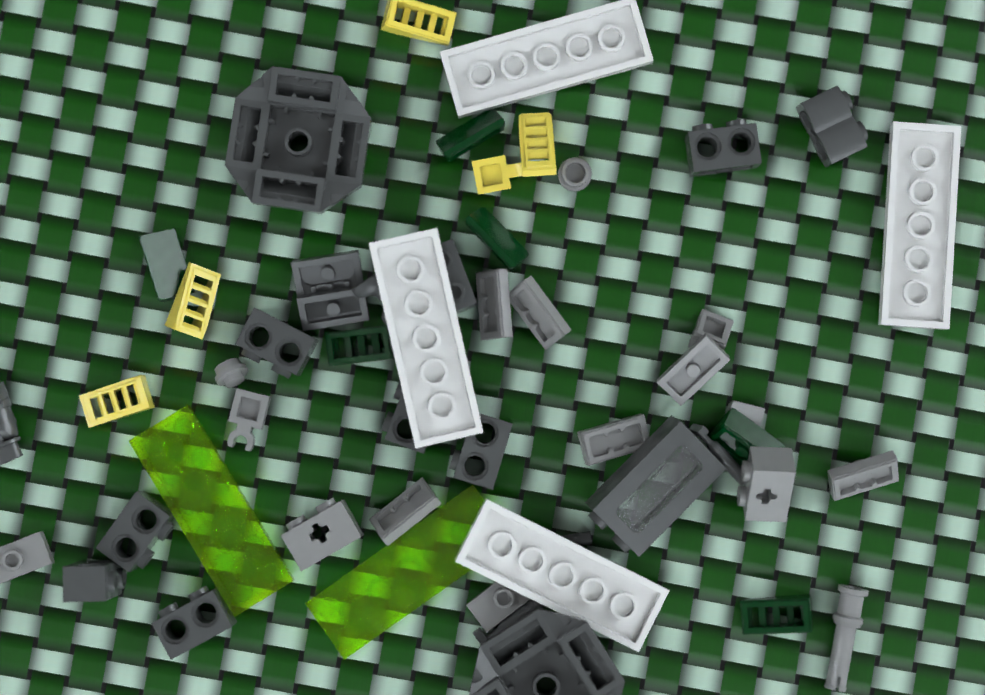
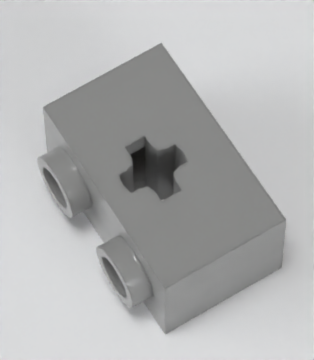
[737,447,796,522]
[281,498,364,571]

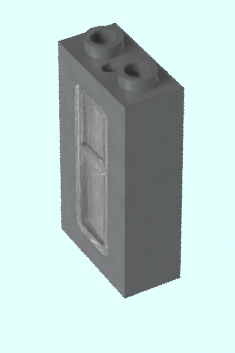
[585,415,727,557]

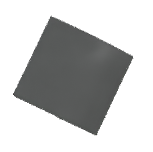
[291,249,370,331]

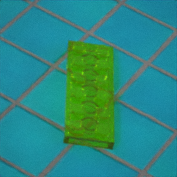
[129,405,295,617]
[305,485,484,660]

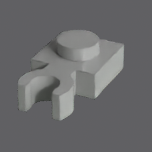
[227,388,271,451]

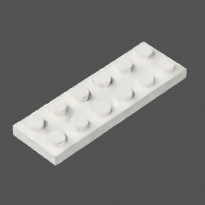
[440,0,654,119]
[878,121,961,330]
[368,228,484,449]
[454,498,670,652]

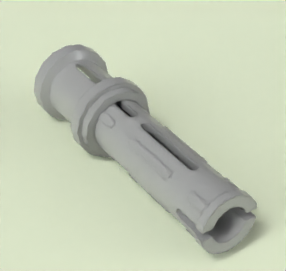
[824,584,869,692]

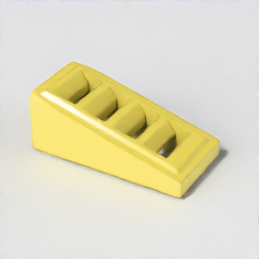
[380,0,457,46]
[518,112,557,177]
[165,262,221,340]
[79,375,155,428]

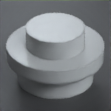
[558,157,592,192]
[214,358,248,388]

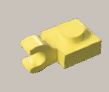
[471,155,531,195]

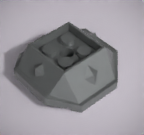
[225,66,372,214]
[469,608,625,695]

